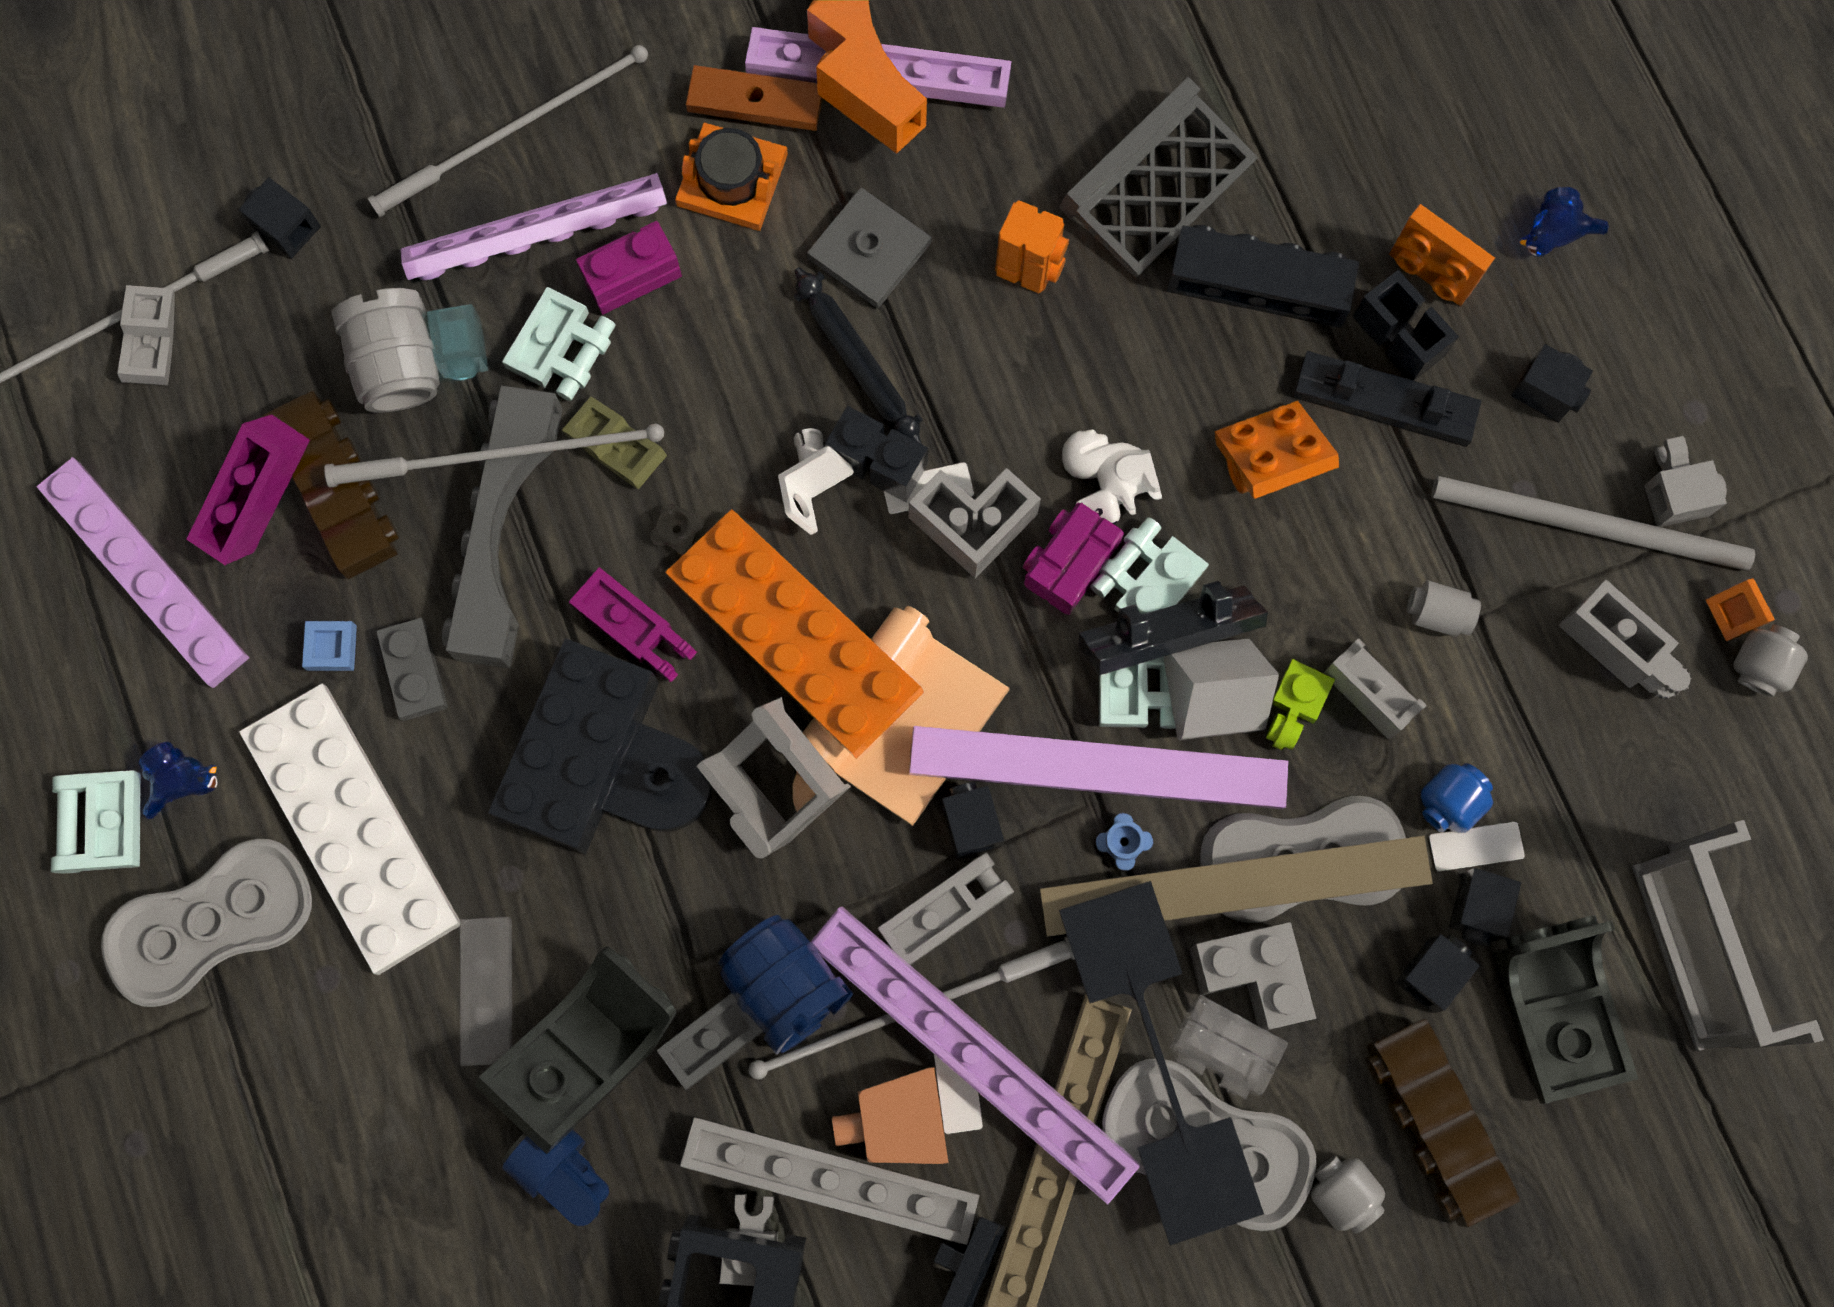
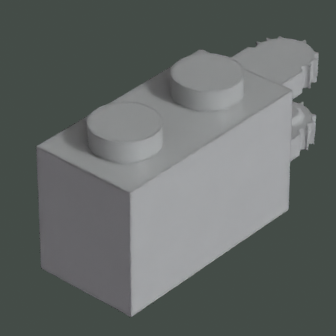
[1558,580,1692,700]

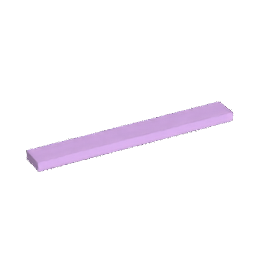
[909,726,1288,809]
[810,907,1140,1204]

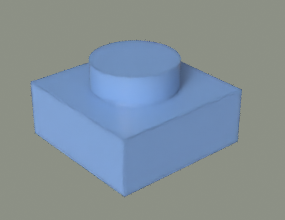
[302,621,357,671]

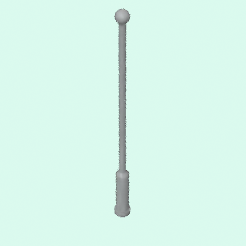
[367,45,648,218]
[0,231,269,383]
[325,424,664,488]
[749,936,1075,1080]

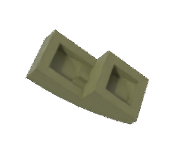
[562,397,667,489]

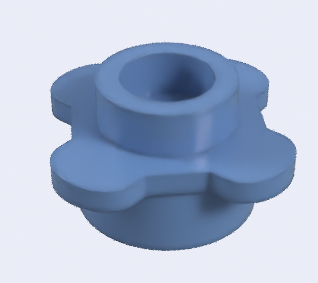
[1096,813,1153,871]

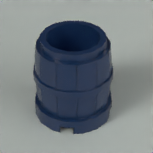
[718,915,853,1054]

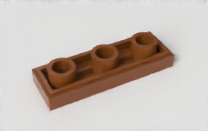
[686,65,823,131]

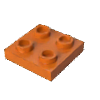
[1389,204,1495,307]
[1215,401,1339,499]

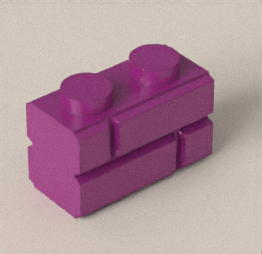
[576,221,682,315]
[1022,502,1124,615]

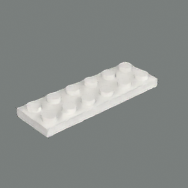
[239,683,462,975]

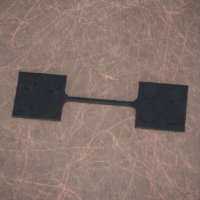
[1059,881,1264,1246]

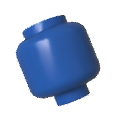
[1421,763,1493,833]

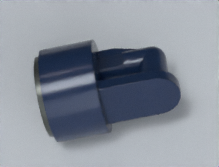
[502,1130,609,1226]

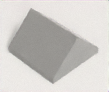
[1163,638,1279,740]

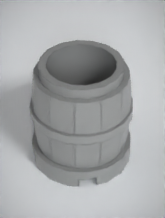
[331,288,440,413]

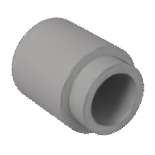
[1406,580,1481,637]

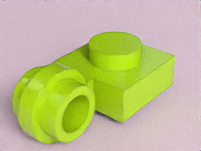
[1266,659,1335,750]

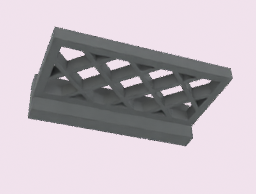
[1058,76,1258,278]

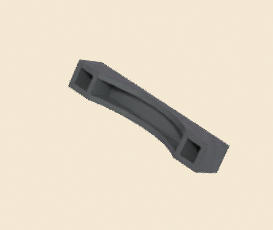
[442,385,563,669]

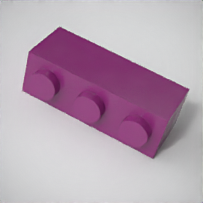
[186,414,310,565]

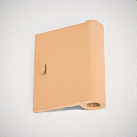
[803,606,1009,826]

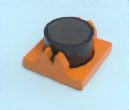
[675,122,788,231]

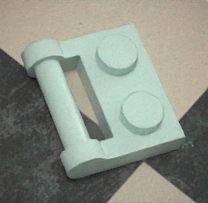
[51,770,141,873]

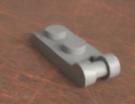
[878,853,1015,965]

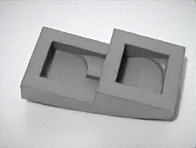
[118,285,175,385]

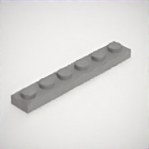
[681,1117,980,1245]

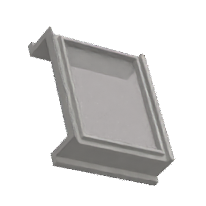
[1632,820,1824,1051]

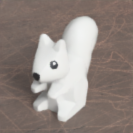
[1062,430,1162,524]

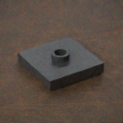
[807,187,932,309]

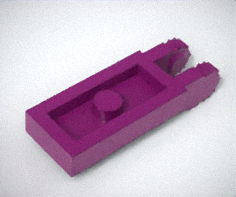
[569,567,697,682]

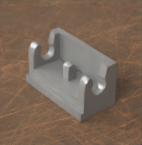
[1323,638,1426,740]

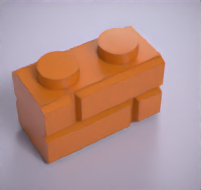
[995,200,1069,294]

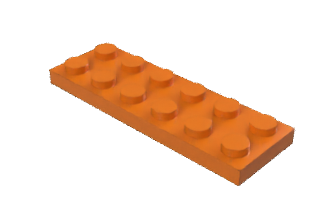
[666,509,924,759]

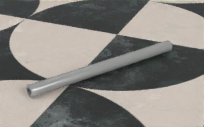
[1431,476,1755,571]

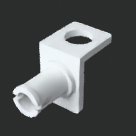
[778,428,854,535]

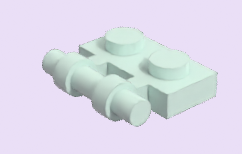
[502,287,616,401]
[1090,517,1209,614]
[1099,657,1176,729]

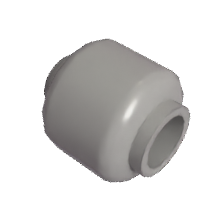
[1733,624,1808,697]
[1311,1156,1385,1234]

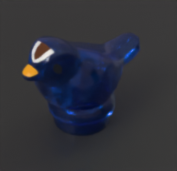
[1520,187,1609,257]
[138,742,218,819]

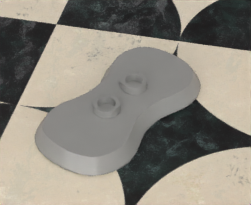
[1200,796,1406,923]
[101,839,312,1007]
[1103,1059,1316,1231]

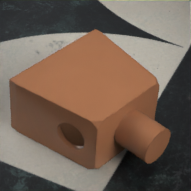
[832,1067,948,1164]

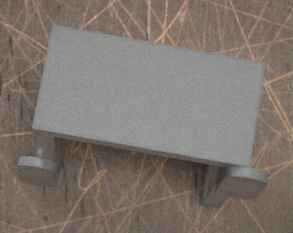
[697,697,851,858]

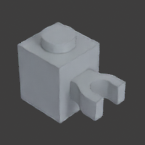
[1644,436,1727,527]
[720,1194,778,1286]

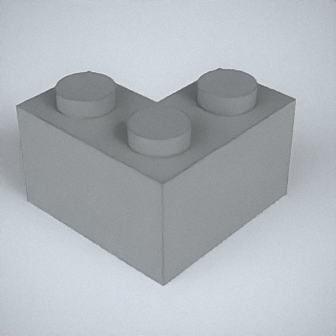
[909,468,1041,578]
[1189,922,1317,1032]

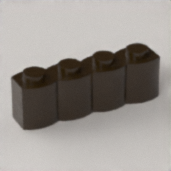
[263,390,400,579]
[1365,1019,1520,1228]

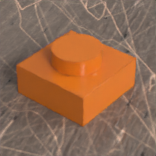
[1706,578,1775,641]

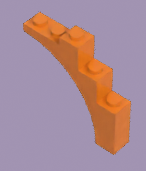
[807,0,927,154]

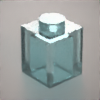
[427,304,488,380]

